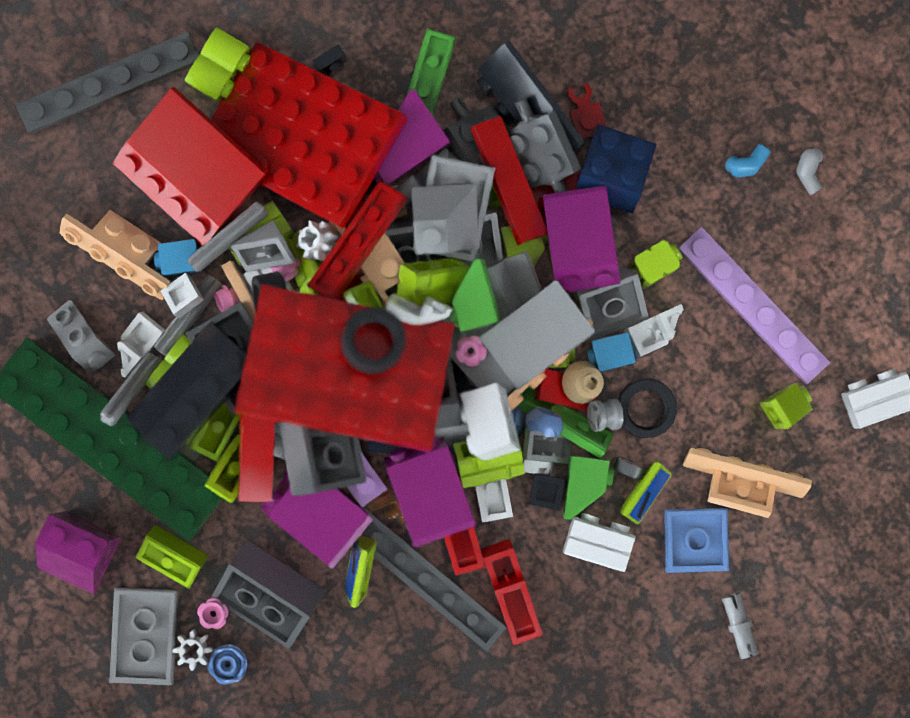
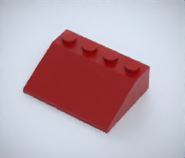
[113,87,268,246]

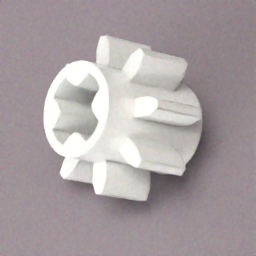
[297,221,338,261]
[172,629,214,670]

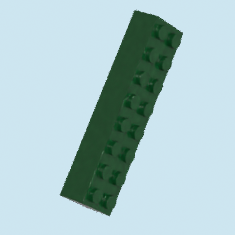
[0,338,225,542]

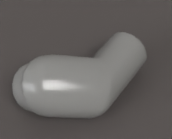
[796,147,823,196]

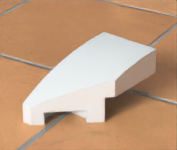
[385,293,452,325]
[624,304,683,358]
[117,311,165,378]

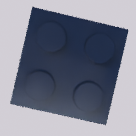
[575,124,657,214]

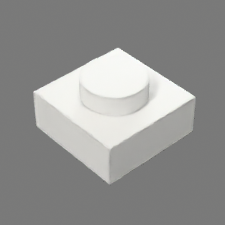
[161,273,204,318]

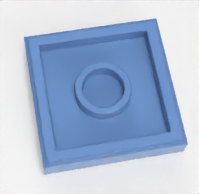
[664,508,729,573]

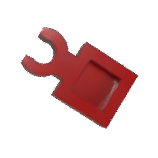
[567,83,607,140]

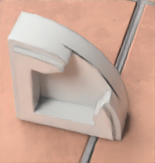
[523,460,554,475]

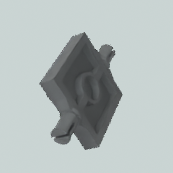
[443,96,509,166]
[507,98,581,193]

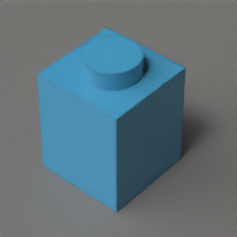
[154,239,204,278]
[586,332,636,372]

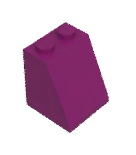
[374,89,451,187]
[543,185,620,292]
[384,436,476,547]
[261,469,373,569]
[35,511,121,594]

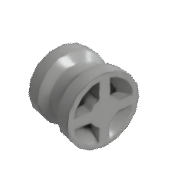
[587,398,624,432]

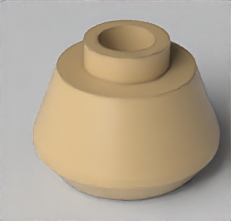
[562,361,604,404]

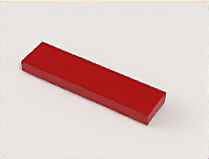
[470,116,548,246]
[307,181,408,300]

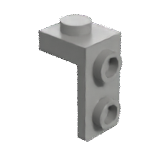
[47,300,115,375]

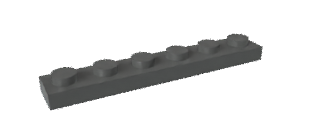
[16,31,198,135]
[361,506,507,652]

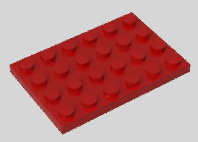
[211,41,408,229]
[235,285,455,452]

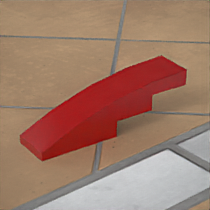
[238,367,275,502]

